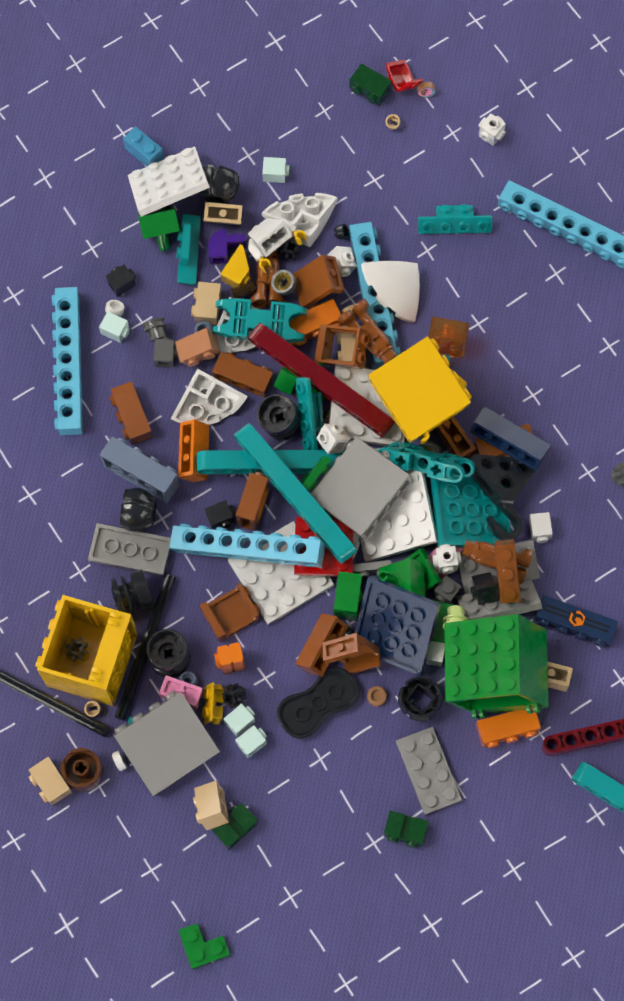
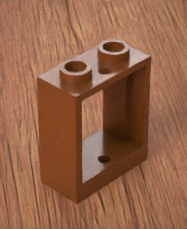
[314,324,369,369]
[236,472,270,531]

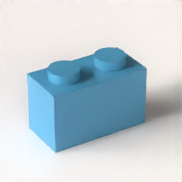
[123,126,164,167]

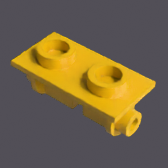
[202,682,224,725]

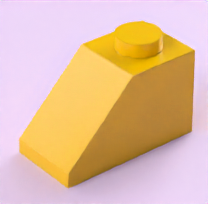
[220,244,251,288]

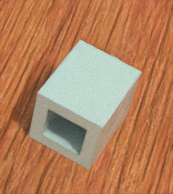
[262,157,289,183]
[99,312,130,343]
[224,703,255,737]
[235,725,267,758]

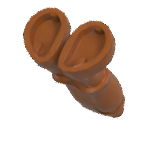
[250,250,285,309]
[337,299,397,364]
[462,540,533,584]

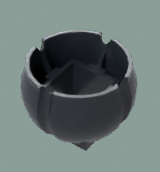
[200,165,240,204]
[120,488,157,532]
[398,676,443,721]

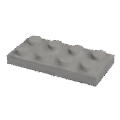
[88,523,171,576]
[458,539,540,594]
[456,580,542,620]
[396,727,462,815]

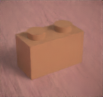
[175,328,221,367]

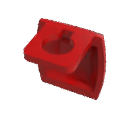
[386,60,424,92]

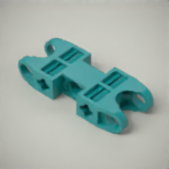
[213,298,307,343]
[378,441,475,483]

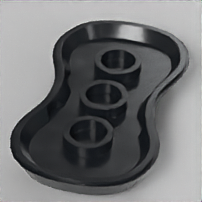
[277,667,360,739]

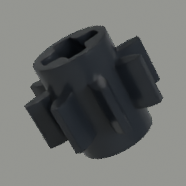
[277,237,300,260]
[222,683,247,708]

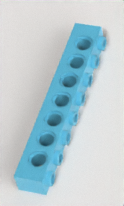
[498,180,624,269]
[349,222,401,369]
[52,287,83,435]
[169,524,326,568]

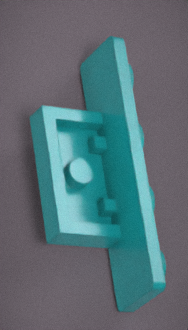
[418,204,492,234]
[176,214,201,285]
[296,377,324,450]

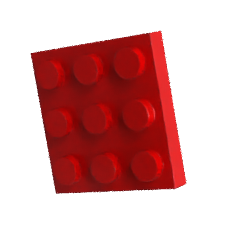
[294,517,354,576]

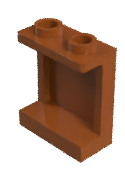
[293,254,345,309]
[199,583,261,642]
[322,633,381,674]

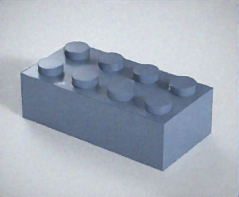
[100,436,180,504]

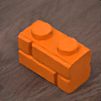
[214,642,245,674]

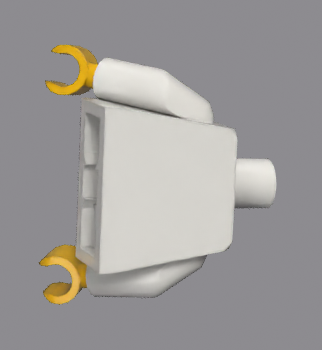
[248,218,307,273]

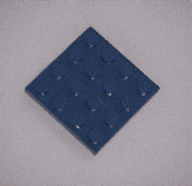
[355,575,441,676]

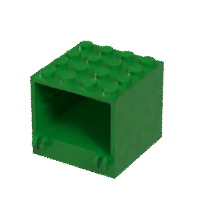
[445,614,549,719]

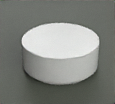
[105,300,125,317]
[112,750,128,771]

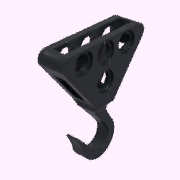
[464,454,539,540]

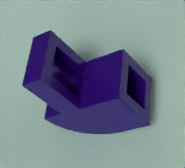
[208,229,246,264]

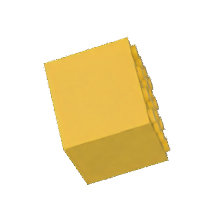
[368,336,472,444]
[36,595,138,707]

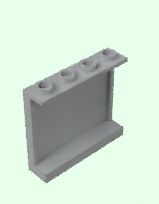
[310,437,413,541]
[113,690,220,796]

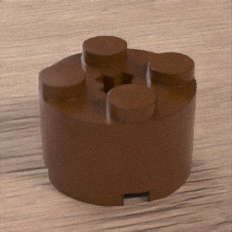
[61,748,103,791]

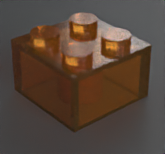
[428,316,470,358]

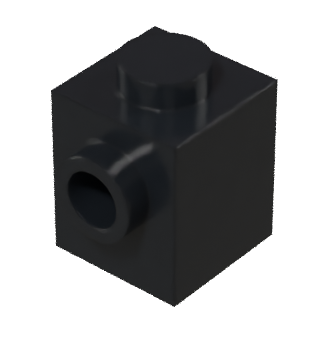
[106,265,136,297]
[205,500,236,530]
[470,572,498,605]

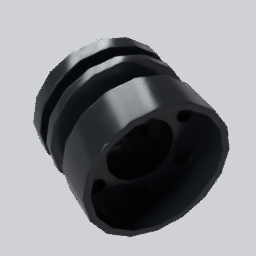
[257,394,301,441]
[111,569,155,615]
[146,629,191,678]

